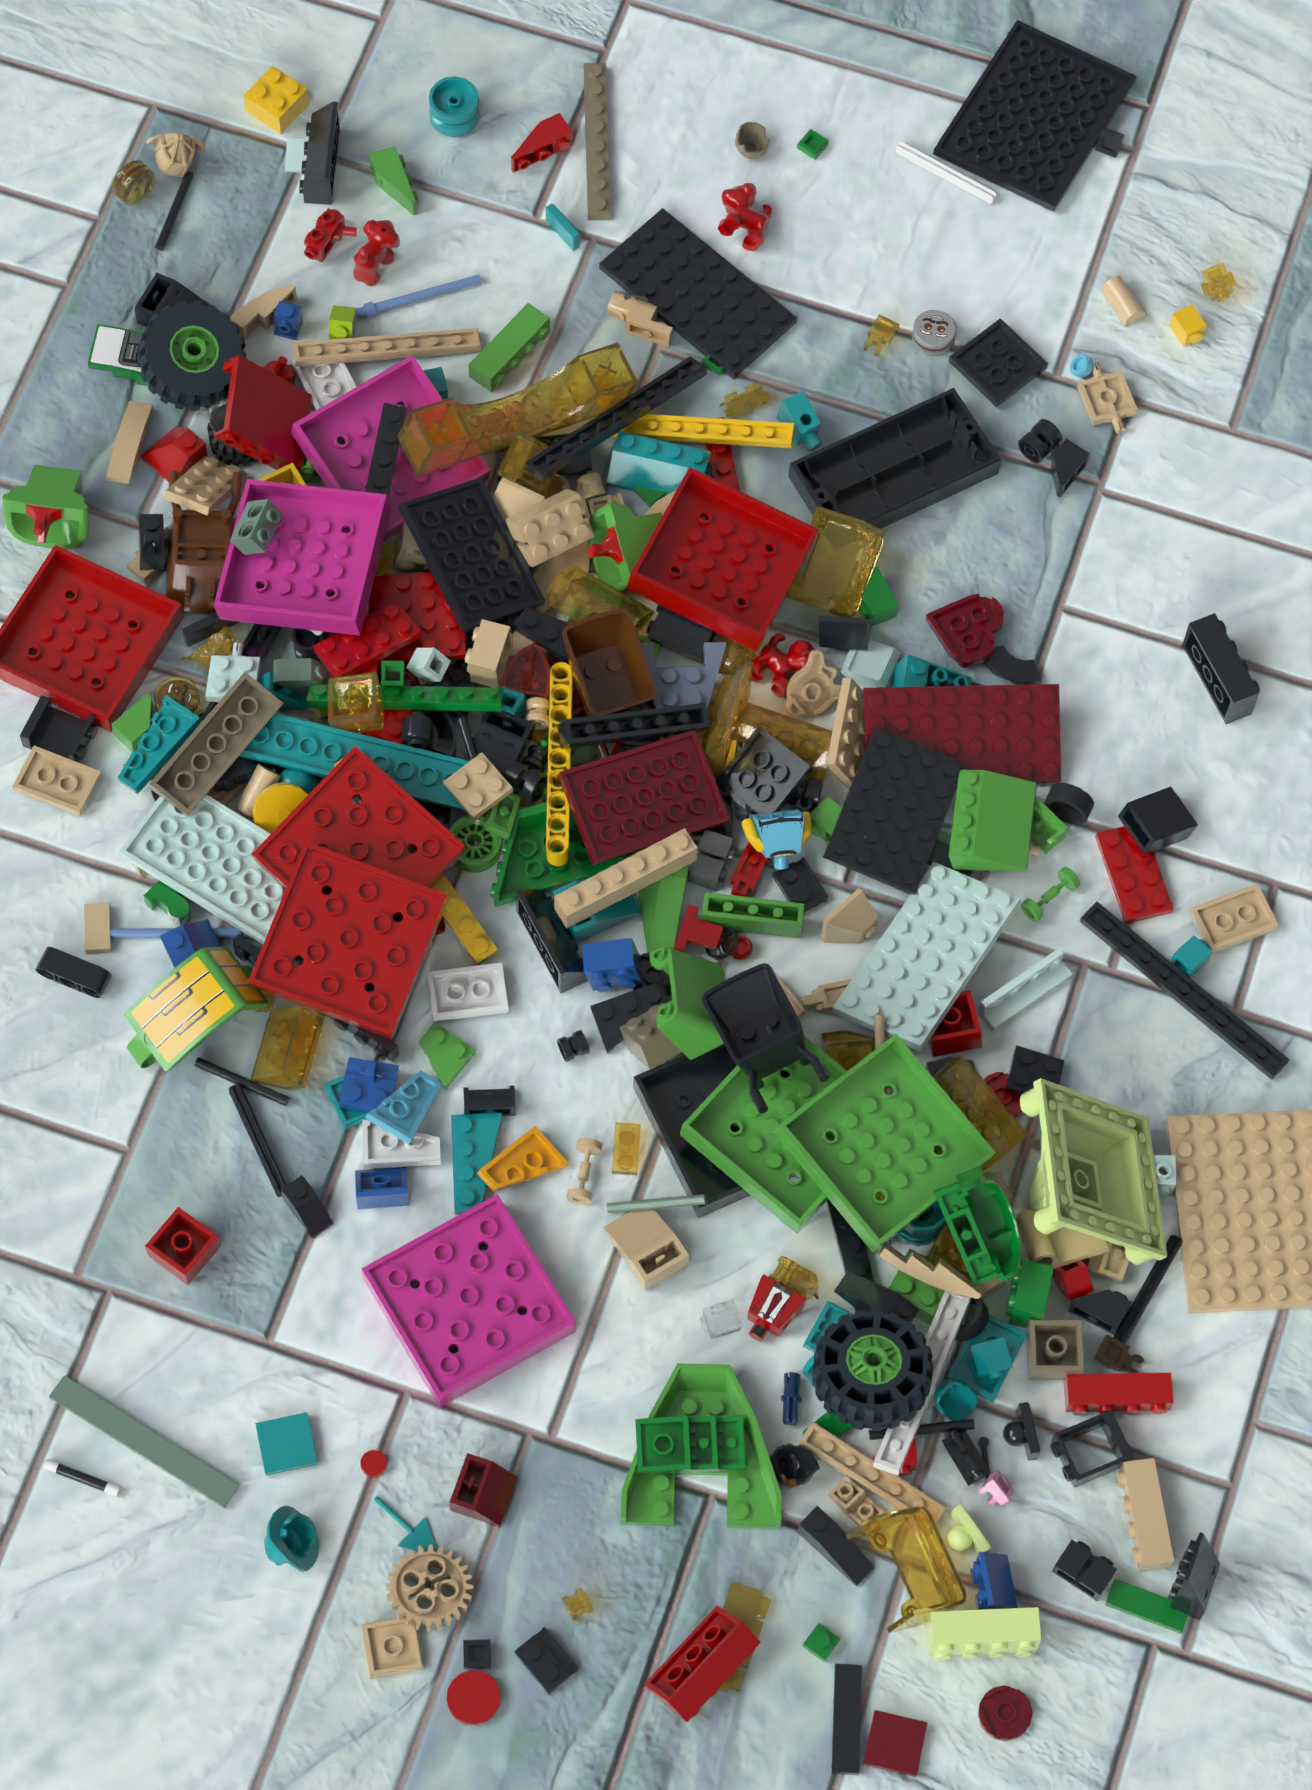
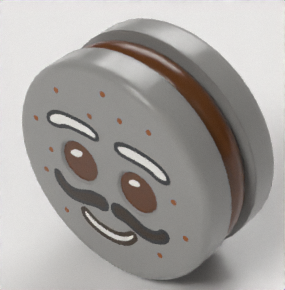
[912,310,956,356]

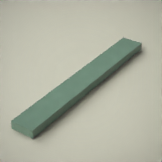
[49,1375,239,1509]

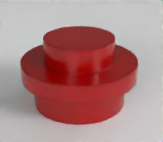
[728,936,753,960]

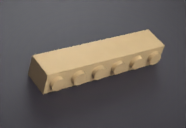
[554,828,698,928]

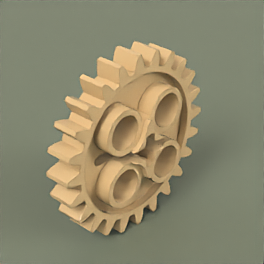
[386,1544,473,1632]

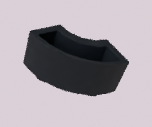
[420,710,457,758]

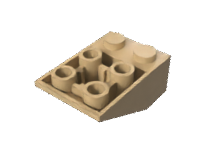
[603,1209,689,1291]

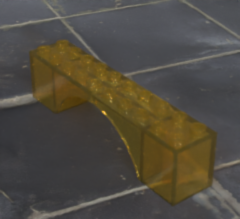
[397,342,639,477]

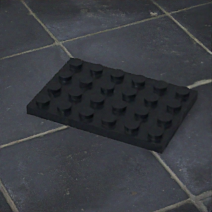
[398,477,546,633]
[823,726,966,895]

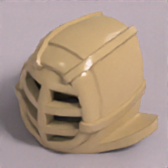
[146,132,206,177]

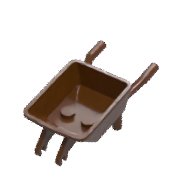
[166,471,242,614]
[562,609,668,759]

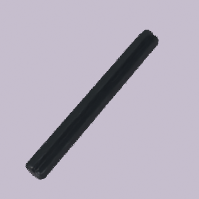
[229,1083,287,1197]
[1114,1234,1183,1344]

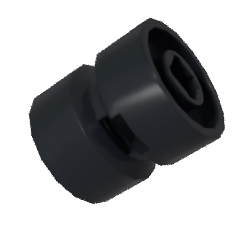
[1018,419,1062,463]
[292,628,324,662]
[503,759,548,803]
[786,777,824,810]

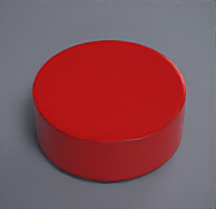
[360,1450,387,1478]

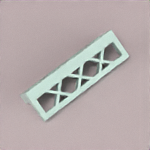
[978,947,1073,1032]

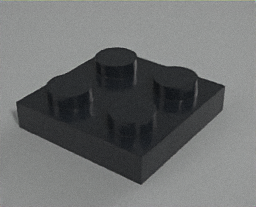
[1004,1045,1065,1097]

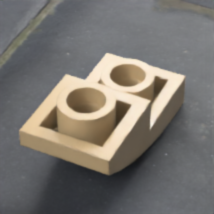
[828,1476,887,1535]

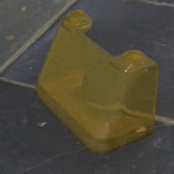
[786,506,884,618]

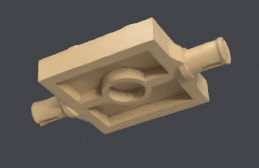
[1077,362,1138,434]

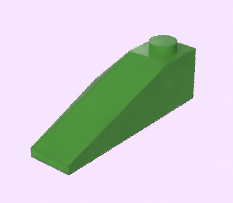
[638,864,690,953]

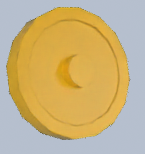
[252,782,308,834]

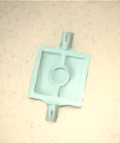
[205,642,261,702]

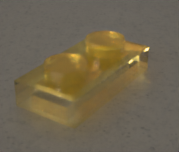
[612,1122,641,1176]

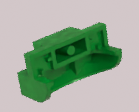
[934,1166,1023,1287]

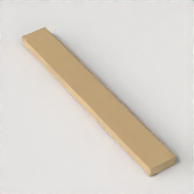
[292,328,482,367]

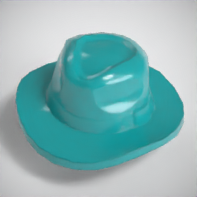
[264,1505,319,1572]

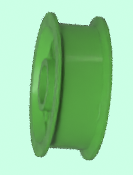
[449,815,502,873]

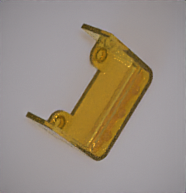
[846,1506,967,1633]

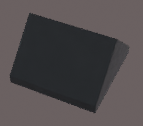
[819,616,872,650]

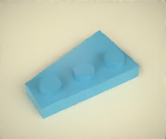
[365,1070,442,1144]

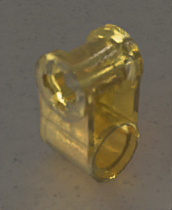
[768,1256,818,1300]

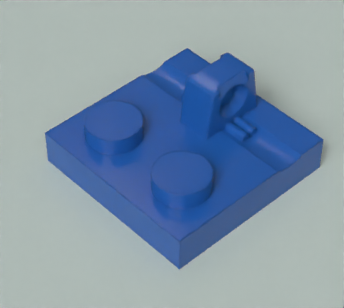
[339,1057,399,1112]

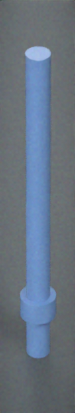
[356,274,481,318]
[110,925,252,940]

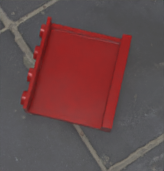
[214,355,312,470]

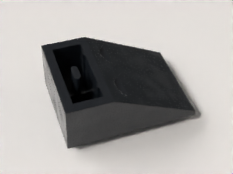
[134,272,221,327]
[463,710,535,776]
[1168,1532,1220,1620]

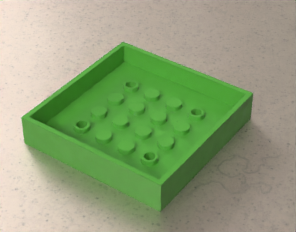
[774,1034,996,1253]
[680,1035,847,1234]

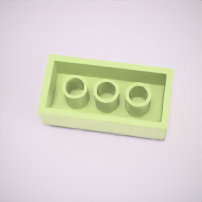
[926,1607,1041,1660]

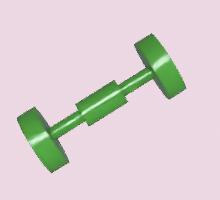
[1021,867,1080,922]

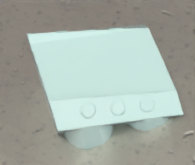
[840,640,901,688]

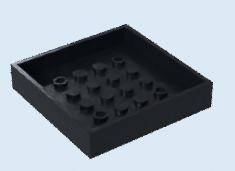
[633,1044,794,1218]

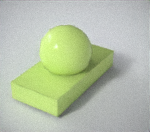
[947,1504,991,1554]

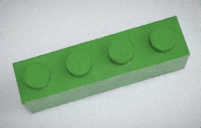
[469,303,550,392]
[702,892,804,938]

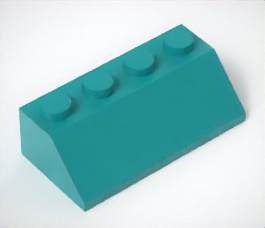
[607,431,711,497]

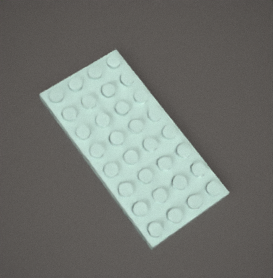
[119,795,285,944]
[833,862,1021,1052]

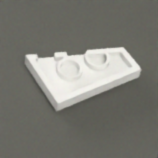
[362,1119,441,1169]

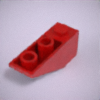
[511,113,573,173]

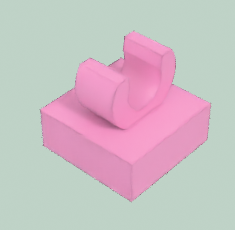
[979,1469,1014,1506]

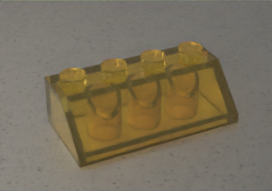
[545,565,654,636]
[734,702,832,783]

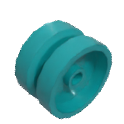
[429,76,479,137]

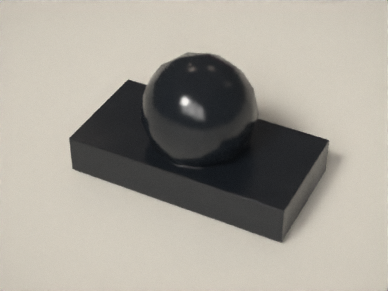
[1003,1402,1041,1461]

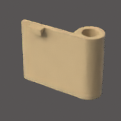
[1016,1209,1109,1269]

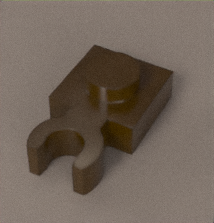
[1094,1334,1144,1373]

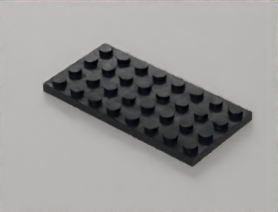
[599,208,797,380]

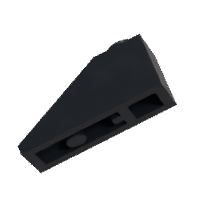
[834,1271,920,1322]
[797,1506,875,1587]

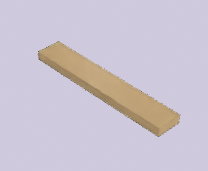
[798,1422,947,1532]

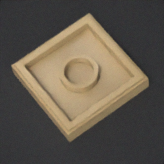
[361,1616,424,1679]

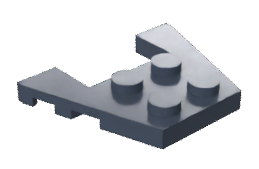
[640,642,726,709]

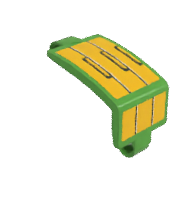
[124,947,269,1071]

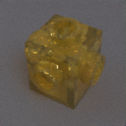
[1200,263,1236,302]

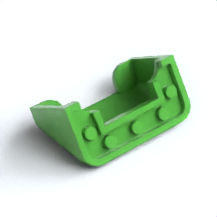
[649,946,726,1060]

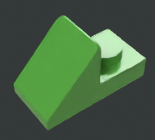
[484,793,521,839]

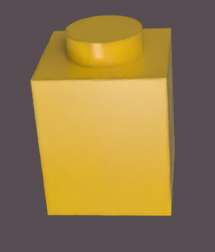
[1169,304,1207,347]

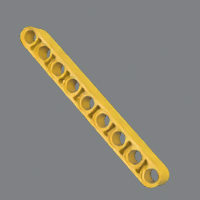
[546,662,573,866]

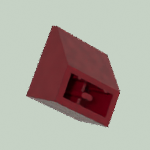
[449,1453,518,1527]

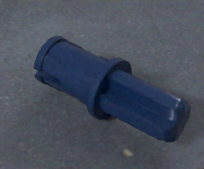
[781,1372,802,1426]

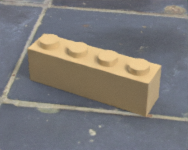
[1117,1458,1174,1572]

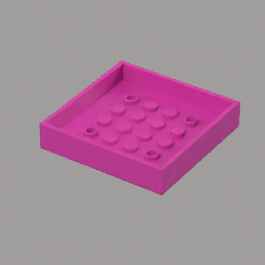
[291,355,491,542]
[214,479,391,636]
[361,1194,576,1408]

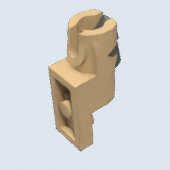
[607,291,673,347]

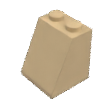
[493,477,545,545]

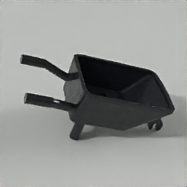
[702,963,830,1114]

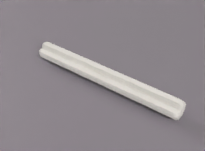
[896,141,997,204]

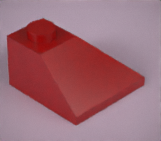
[140,427,208,483]

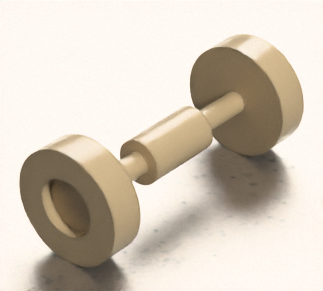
[566,1138,602,1205]

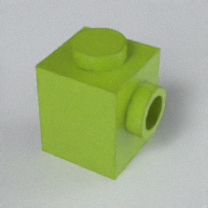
[329,305,356,340]

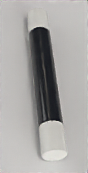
[43,1459,121,1497]

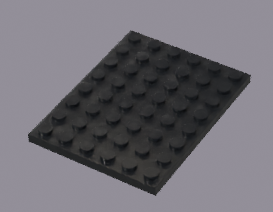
[933,20,1137,212]

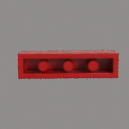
[1063,1372,1174,1416]

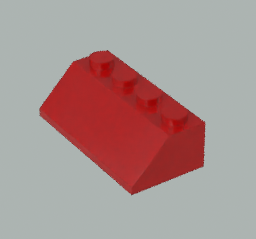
[644,1605,761,1722]

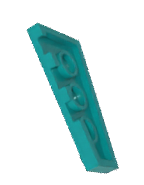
[117,695,202,794]
[451,1113,502,1215]

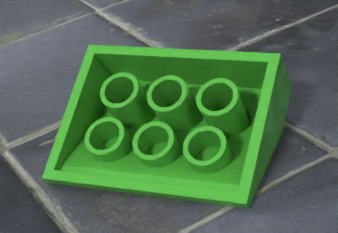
[949,770,1037,871]

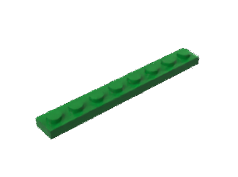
[306,684,504,712]

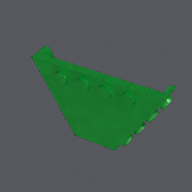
[490,802,636,907]

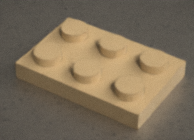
[12,746,102,816]
[1189,883,1279,953]

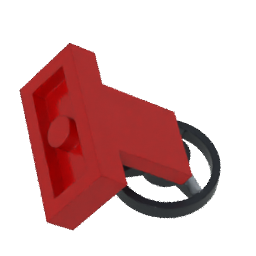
[674,904,738,960]

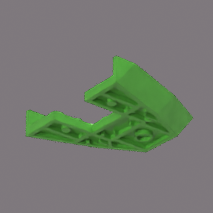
[620,1363,782,1529]

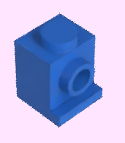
[274,301,303,340]

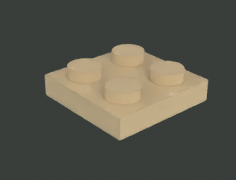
[443,753,513,821]

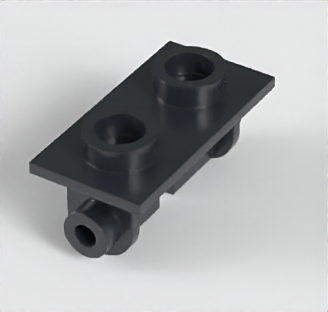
[942,1429,991,1486]

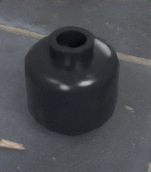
[401,711,434,749]

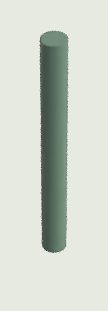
[607,1194,708,1213]

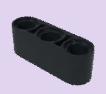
[35,947,112,998]

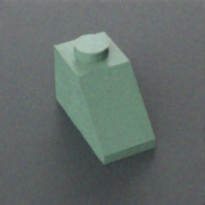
[273,658,329,696]

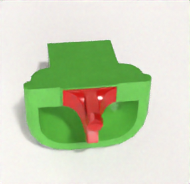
[2,465,89,549]
[586,500,662,592]

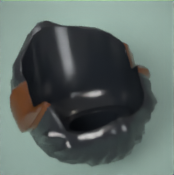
[769,1443,820,1488]

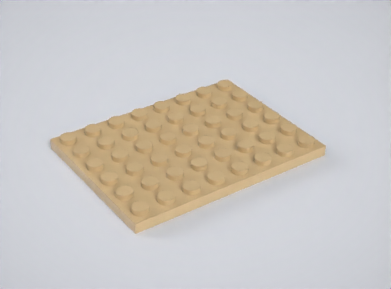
[1166,1110,1312,1314]

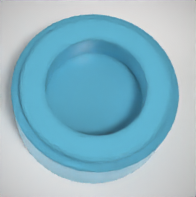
[1070,353,1094,378]

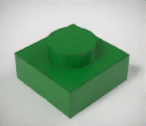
[802,1623,840,1662]

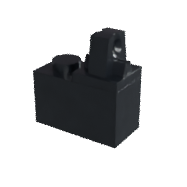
[138,514,165,570]

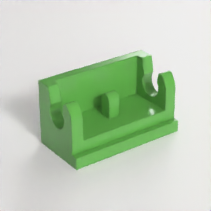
[1031,797,1068,854]

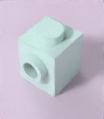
[406,648,451,682]
[1153,1155,1176,1196]

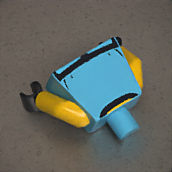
[735,799,812,870]

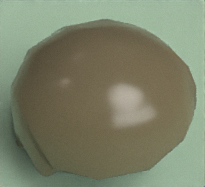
[735,122,770,159]

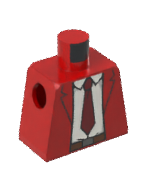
[747,1274,806,1342]

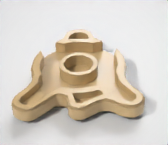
[785,650,841,717]

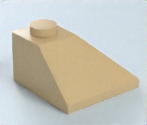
[821,888,878,944]

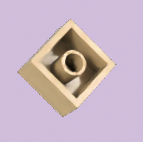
[465,619,513,688]

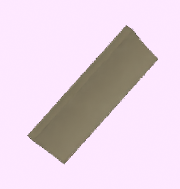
[148,672,283,817]

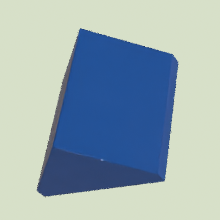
[355,1167,409,1209]

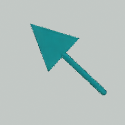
[374,1496,438,1552]

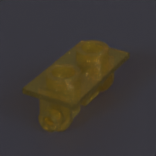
[719,382,770,418]

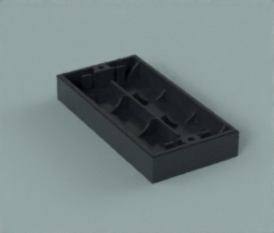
[788,388,1001,550]

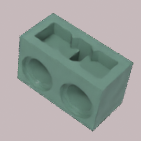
[230,499,283,555]

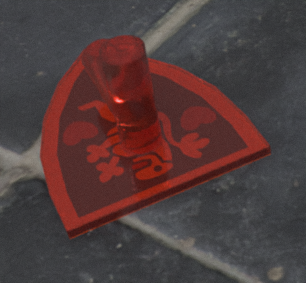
[500,642,550,699]

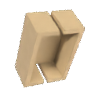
[505,489,595,567]

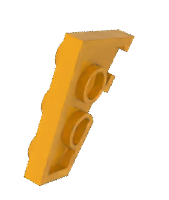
[477,1126,569,1193]

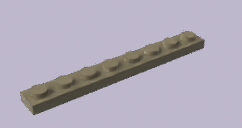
[583,63,611,220]

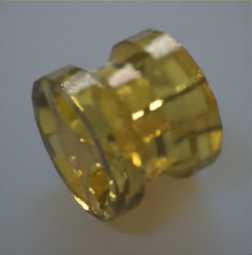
[561,1587,593,1622]

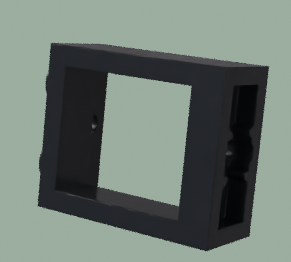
[1050,1410,1134,1488]

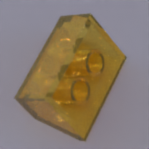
[250,1006,325,1090]

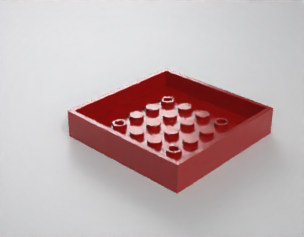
[626,467,819,652]
[0,545,184,732]
[251,746,466,922]
[248,841,448,1040]

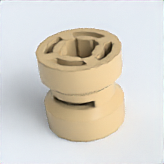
[525,697,549,730]

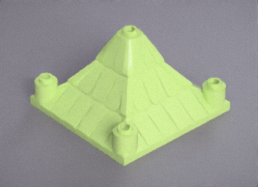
[1020,1078,1167,1265]

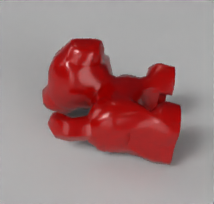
[717,183,772,251]
[353,220,400,286]
[746,633,815,698]

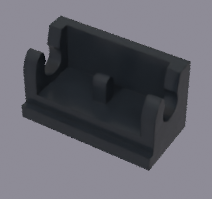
[463,1085,516,1116]

